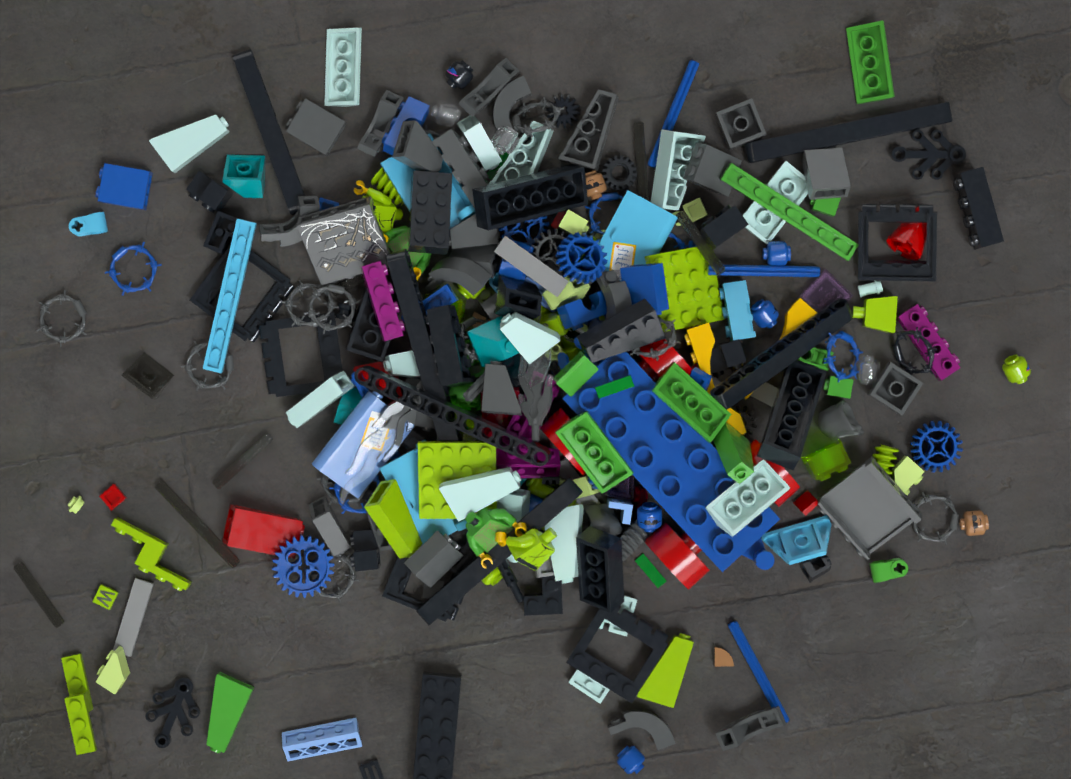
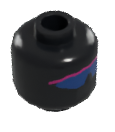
[445,60,474,90]

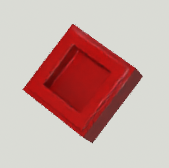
[551,211,566,229]
[99,484,127,511]
[793,490,818,516]

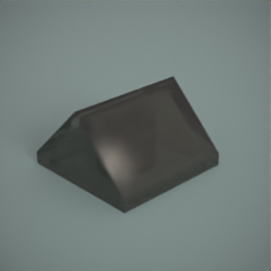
[122,352,174,399]

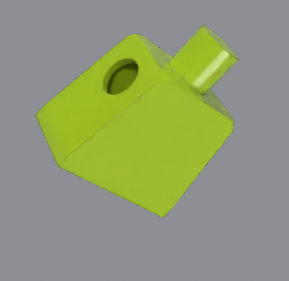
[852,296,898,333]

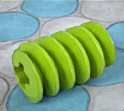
[371,168,404,206]
[872,444,899,475]

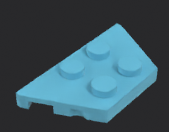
[761,515,832,565]

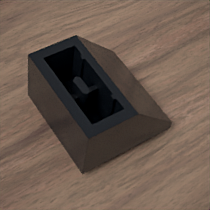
[495,276,542,320]

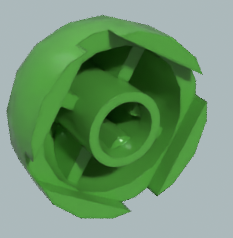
[448,383,481,411]

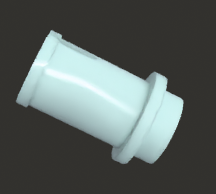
[858,280,883,297]

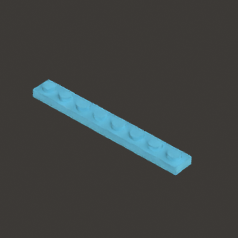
[203,218,257,373]

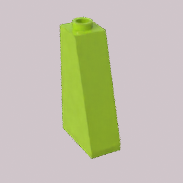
[364,479,422,559]
[637,633,694,708]

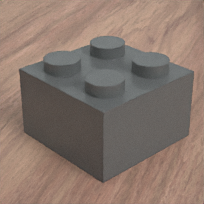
[715,98,766,150]
[867,362,923,416]

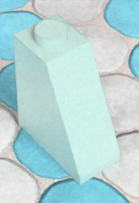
[457,115,502,171]
[500,312,560,364]

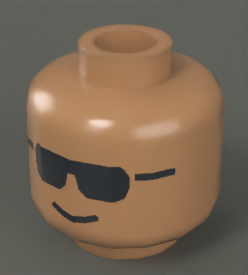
[585,171,607,200]
[959,510,989,536]

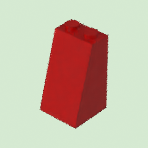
[222,504,305,559]

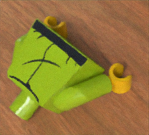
[354,180,403,234]
[495,527,557,571]

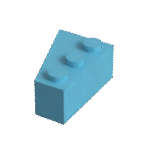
[719,280,756,341]

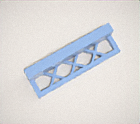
[607,497,633,525]
[282,718,362,761]

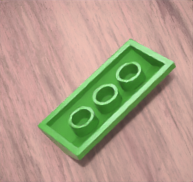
[846,20,895,104]
[652,362,732,443]
[555,411,634,494]

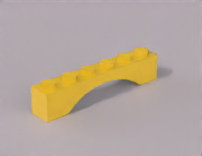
[731,298,817,399]
[684,322,747,434]

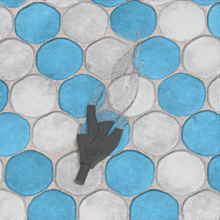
[518,314,553,442]
[340,381,424,504]

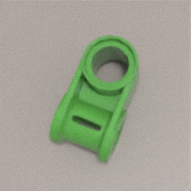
[797,347,834,371]
[869,558,908,583]

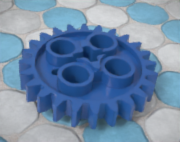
[271,535,335,598]

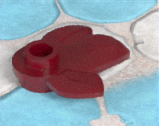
[630,485,648,520]

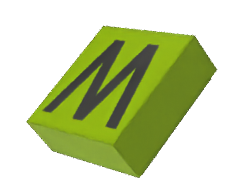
[92,584,119,610]

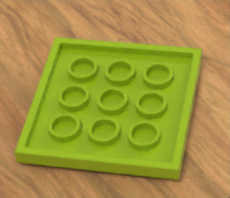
[645,245,725,332]
[418,441,497,519]

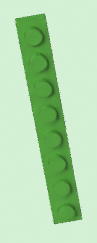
[720,163,858,261]

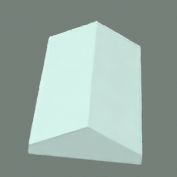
[324,28,362,107]
[742,161,808,245]
[706,459,790,537]

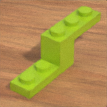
[111,517,192,591]
[61,653,97,755]

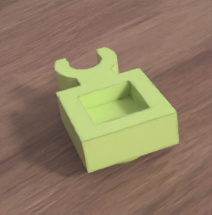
[672,198,708,226]

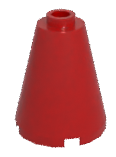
[886,207,927,261]

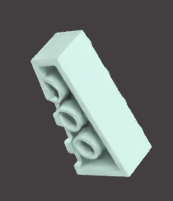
[489,121,554,184]
[651,130,706,210]

